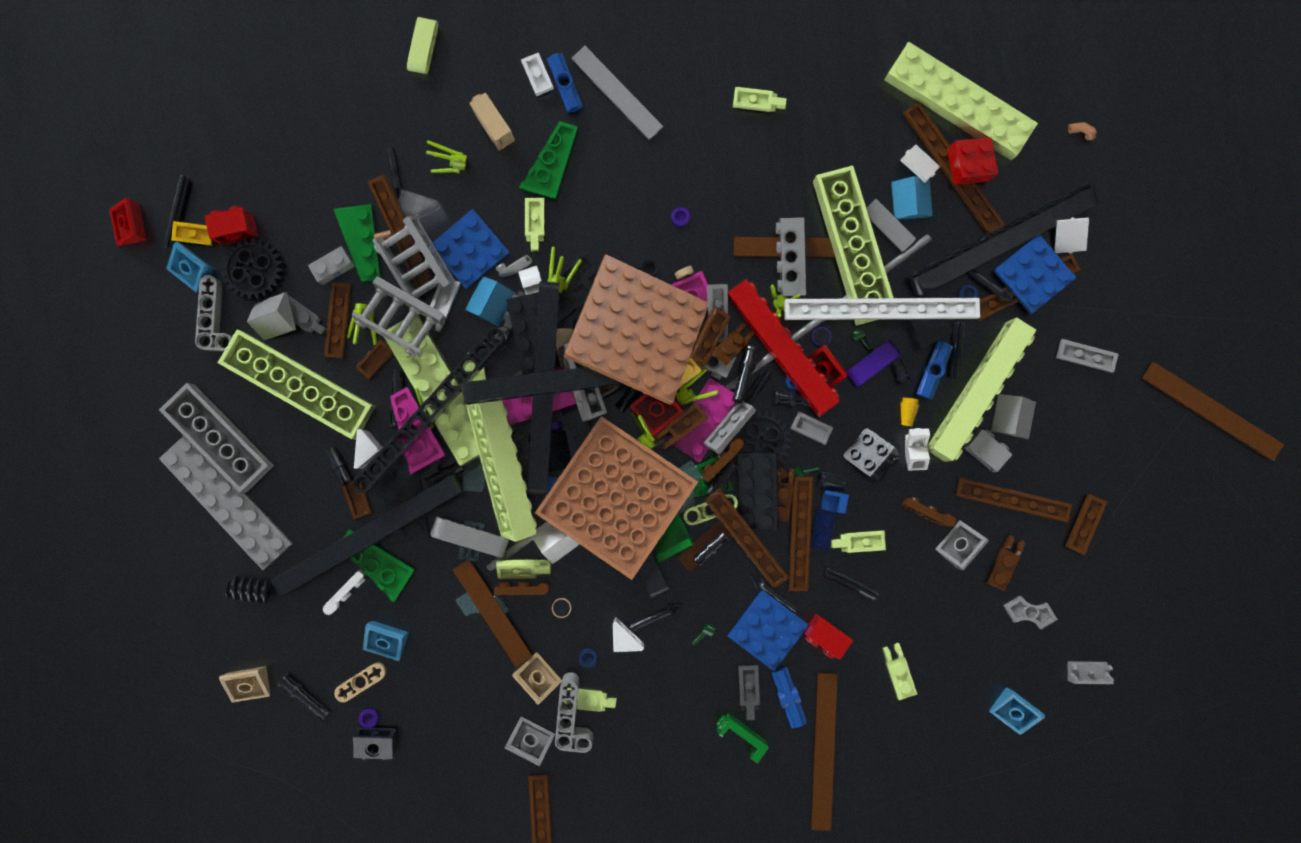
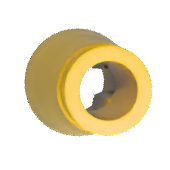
[900,398,919,426]

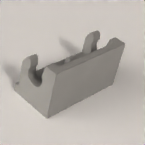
[1068,661,1114,684]

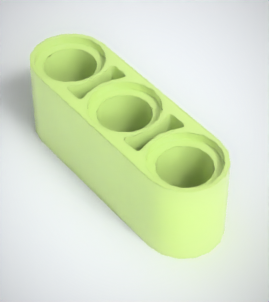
[407,17,438,74]
[683,494,738,525]

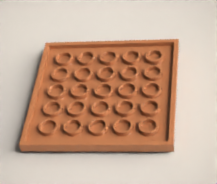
[563,254,708,405]
[535,416,698,580]

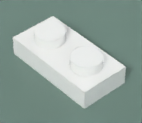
[521,53,554,96]

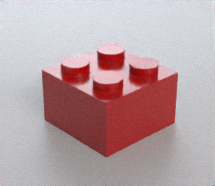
[947,137,998,185]
[204,206,258,245]
[630,394,684,437]
[803,614,853,660]

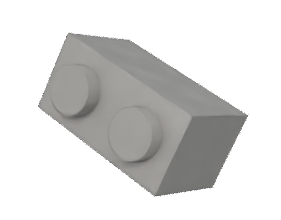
[308,246,356,285]
[964,429,1012,472]

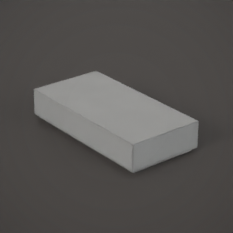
[790,411,833,445]

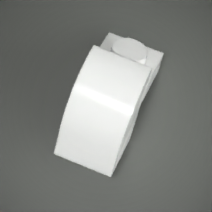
[519,266,542,295]
[905,428,930,471]

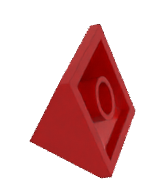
[109,198,147,246]
[807,345,848,388]

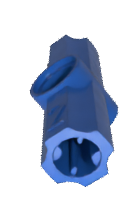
[547,53,583,113]
[916,341,953,400]
[771,667,807,728]

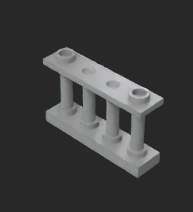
[372,215,456,301]
[352,276,446,358]

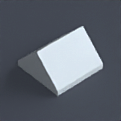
[354,429,383,469]
[531,521,579,564]
[613,617,644,652]

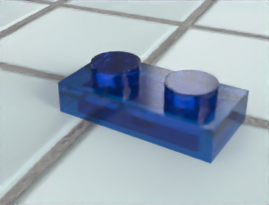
[810,510,836,551]

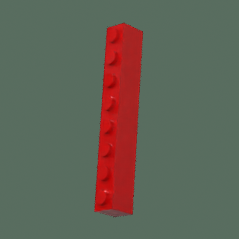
[728,280,840,417]

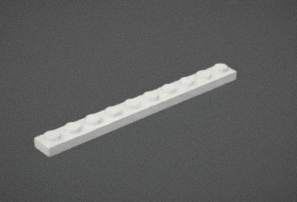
[784,298,980,320]

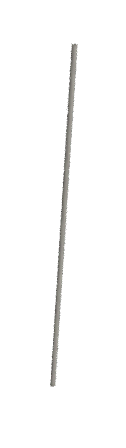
[486,234,932,572]

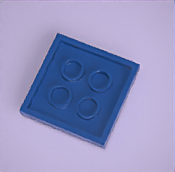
[432,209,510,290]
[994,234,1076,315]
[727,590,808,671]

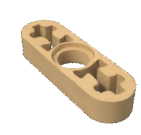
[334,663,387,702]

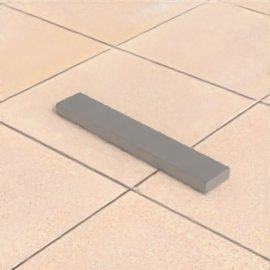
[571,46,663,141]

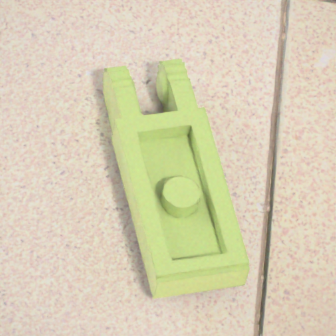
[883,643,917,700]

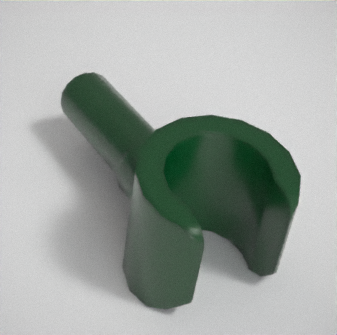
[852,330,873,353]
[794,466,819,476]
[692,624,715,646]

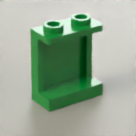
[653,513,695,563]
[716,713,769,764]

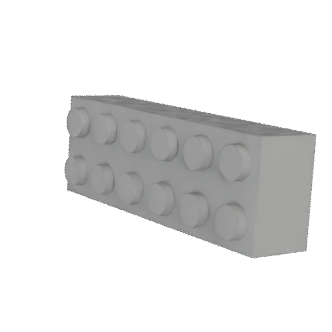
[159,383,274,493]

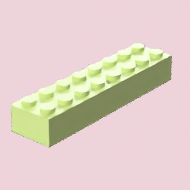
[885,42,1038,161]
[813,166,893,326]
[384,315,480,466]
[927,317,1036,462]
[218,329,376,440]
[462,391,537,542]

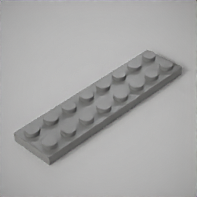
[159,436,293,570]

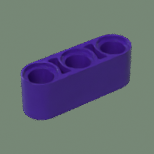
[846,339,901,387]

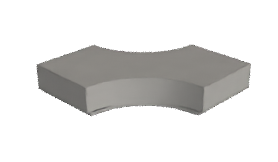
[1003,596,1058,629]

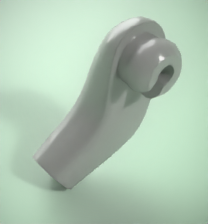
[496,255,532,277]

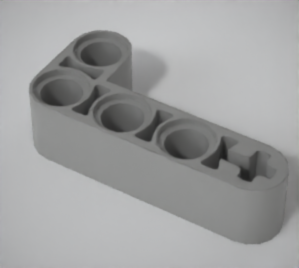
[195,275,233,352]
[430,516,509,558]
[555,672,593,753]

